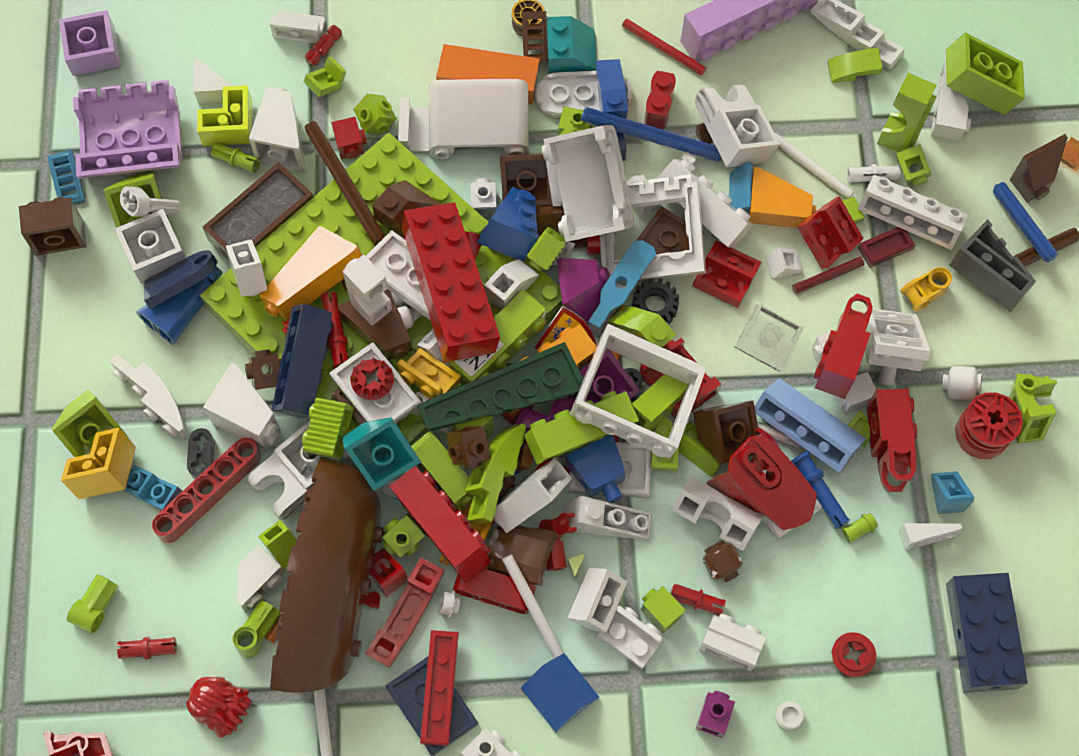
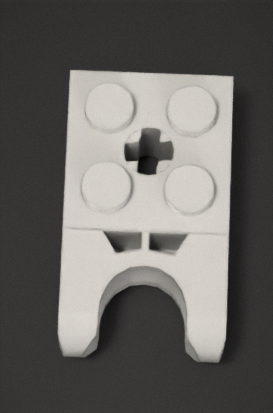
[695,84,780,167]
[248,421,355,520]

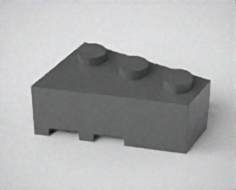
[949,219,1036,313]

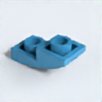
[123,465,182,511]

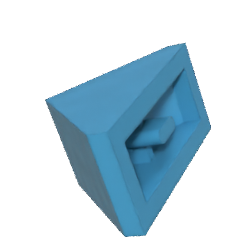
[931,471,974,514]

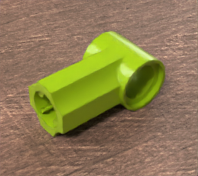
[66,574,119,634]
[232,600,281,658]

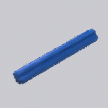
[993,182,1058,263]

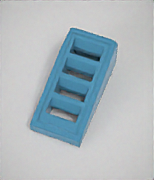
[47,150,85,204]

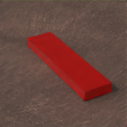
[420,630,459,747]

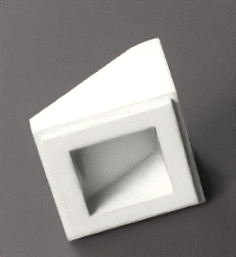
[766,248,802,278]

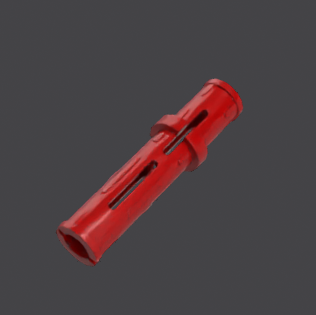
[320,292,348,369]

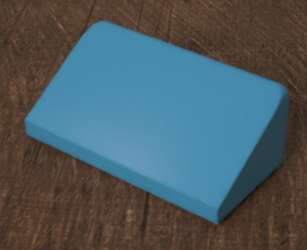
[729,162,752,214]

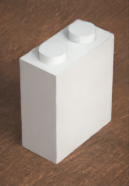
[494,457,572,533]

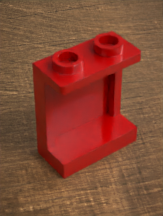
[640,338,721,419]

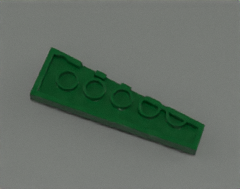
[417,342,583,432]

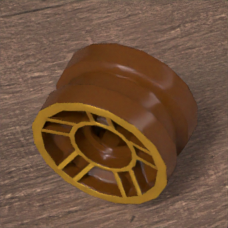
[512,0,545,37]

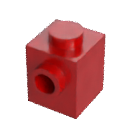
[331,116,367,159]

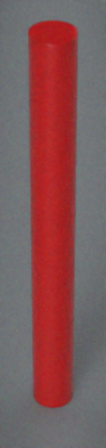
[622,18,707,76]

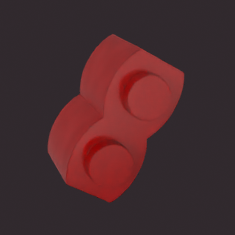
[644,70,676,130]

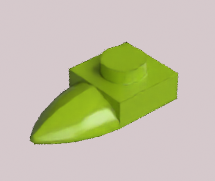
[651,417,679,472]

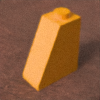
[749,167,816,228]

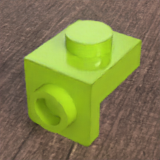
[303,57,346,97]

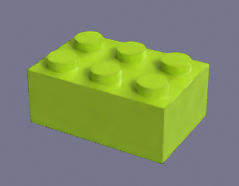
[945,32,1025,115]

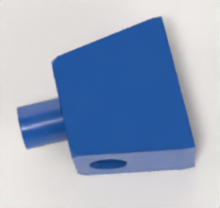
[566,435,626,503]

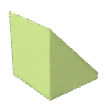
[568,554,585,580]

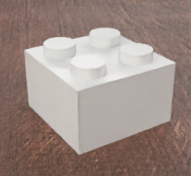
[115,209,185,284]

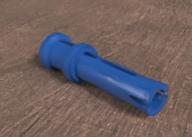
[791,451,850,529]

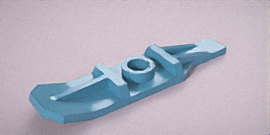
[588,240,656,329]

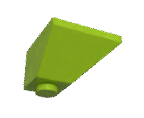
[103,170,168,228]
[51,389,127,457]

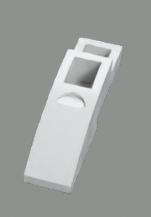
[109,354,188,440]

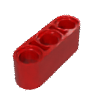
[452,569,536,614]

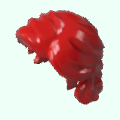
[186,677,252,738]

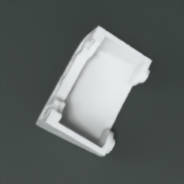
[429,79,529,159]
[542,125,634,242]

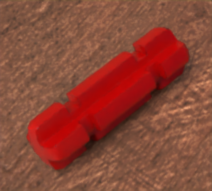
[305,25,342,66]

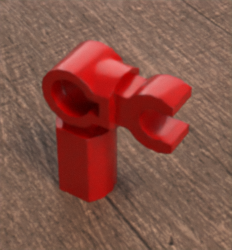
[538,513,577,571]

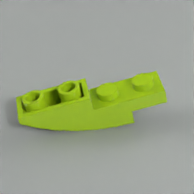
[465,424,526,525]

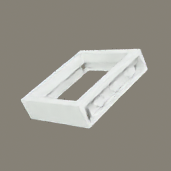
[569,324,707,459]

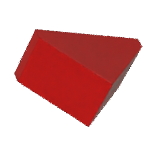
[369,548,408,598]

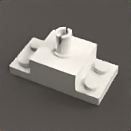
[865,308,931,385]

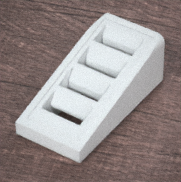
[899,523,962,550]

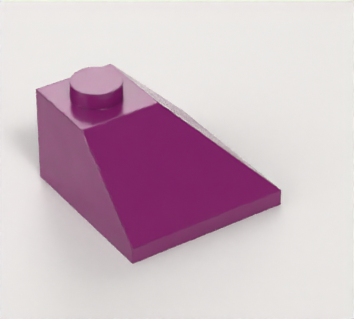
[556,258,611,324]
[574,349,640,404]

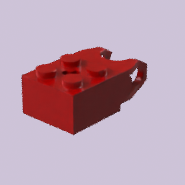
[813,294,873,399]
[866,389,918,492]

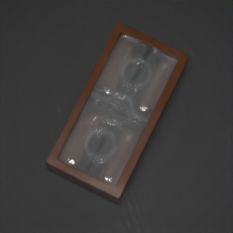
[202,162,314,260]

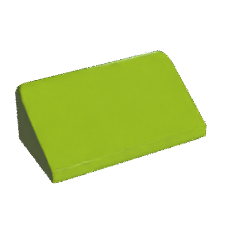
[679,421,723,477]

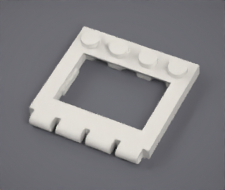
[600,174,706,284]

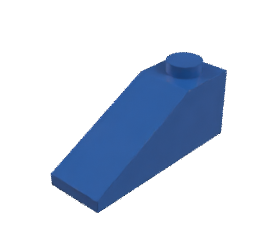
[595,59,628,119]

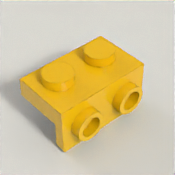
[397,348,462,399]

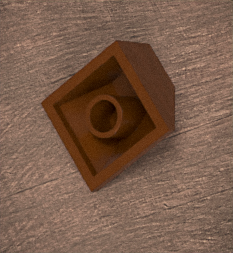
[1010,134,1068,203]
[372,180,441,239]
[693,400,759,464]

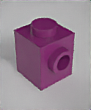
[695,691,735,738]

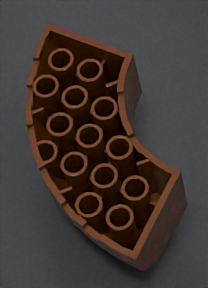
[270,458,384,693]

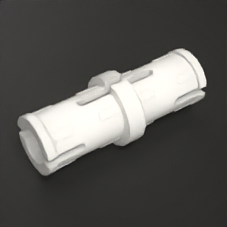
[847,164,900,183]

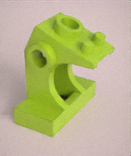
[1009,373,1057,443]

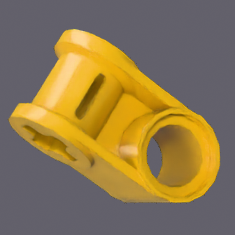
[900,267,952,312]

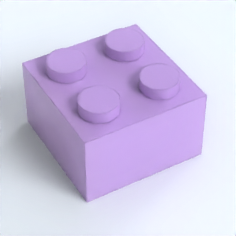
[59,10,121,76]

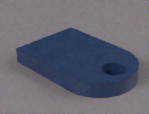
[144,250,218,309]

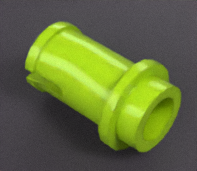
[841,513,878,544]

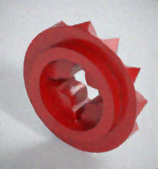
[350,357,394,400]
[831,632,876,677]

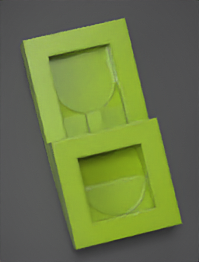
[827,48,883,83]

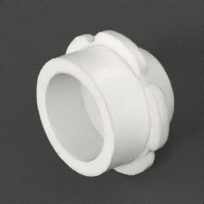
[439,590,460,618]

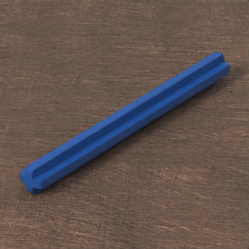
[581,107,722,162]

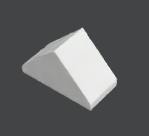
[194,58,231,104]

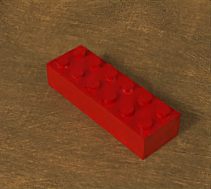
[402,202,500,363]

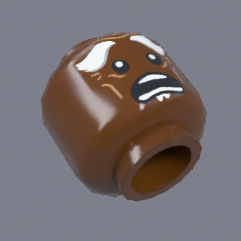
[702,540,743,583]

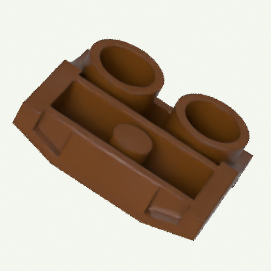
[487,525,559,586]

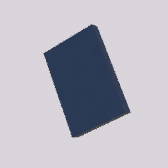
[385,656,479,756]

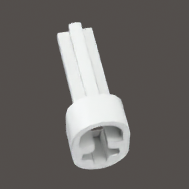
[120,186,180,217]

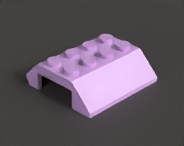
[73,80,183,179]

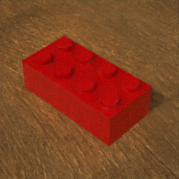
[389,466,492,583]

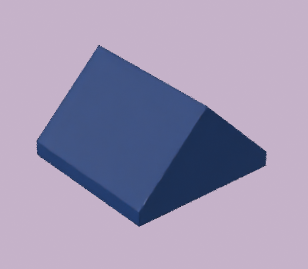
[521,653,599,733]

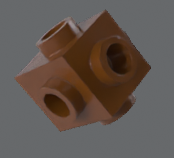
[245,349,282,390]
[446,426,490,469]

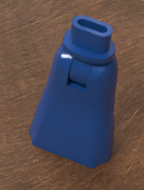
[136,266,223,345]

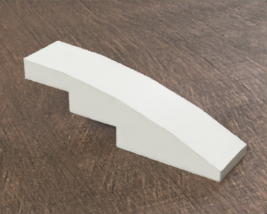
[811,0,905,70]

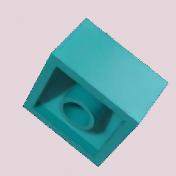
[547,16,596,74]
[342,417,421,491]

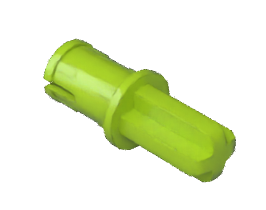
[211,144,260,173]

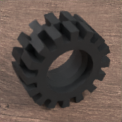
[632,278,679,324]

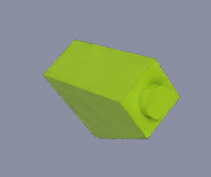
[607,305,676,347]
[632,374,688,432]
[411,431,473,511]

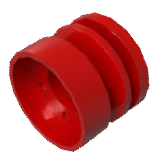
[955,392,1023,459]

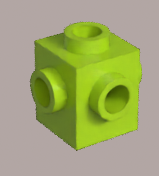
[353,94,397,134]
[382,512,425,558]

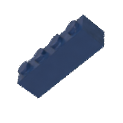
[271,304,333,418]

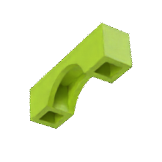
[877,73,937,152]

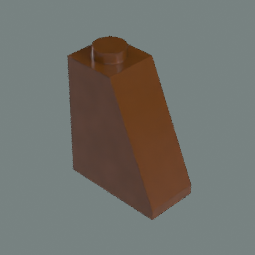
[337,289,412,360]

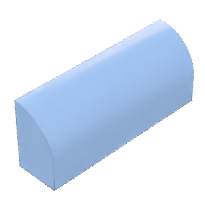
[754,378,866,473]

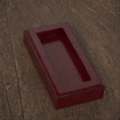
[858,227,916,268]

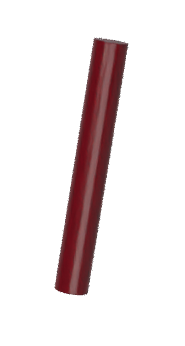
[792,257,864,294]

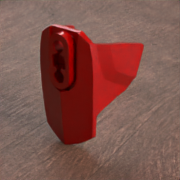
[707,427,817,530]

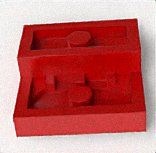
[797,196,864,269]
[692,241,762,308]

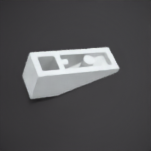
[931,61,971,142]

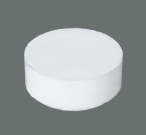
[775,701,805,731]

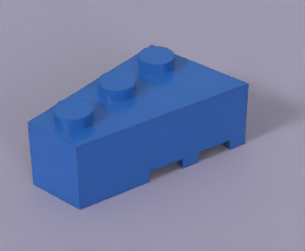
[477,187,538,262]

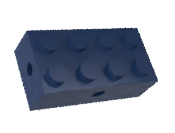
[946,573,1028,693]

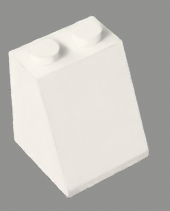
[249,87,306,173]
[203,362,281,453]

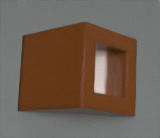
[695,123,713,144]

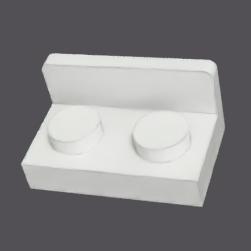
[597,605,663,670]

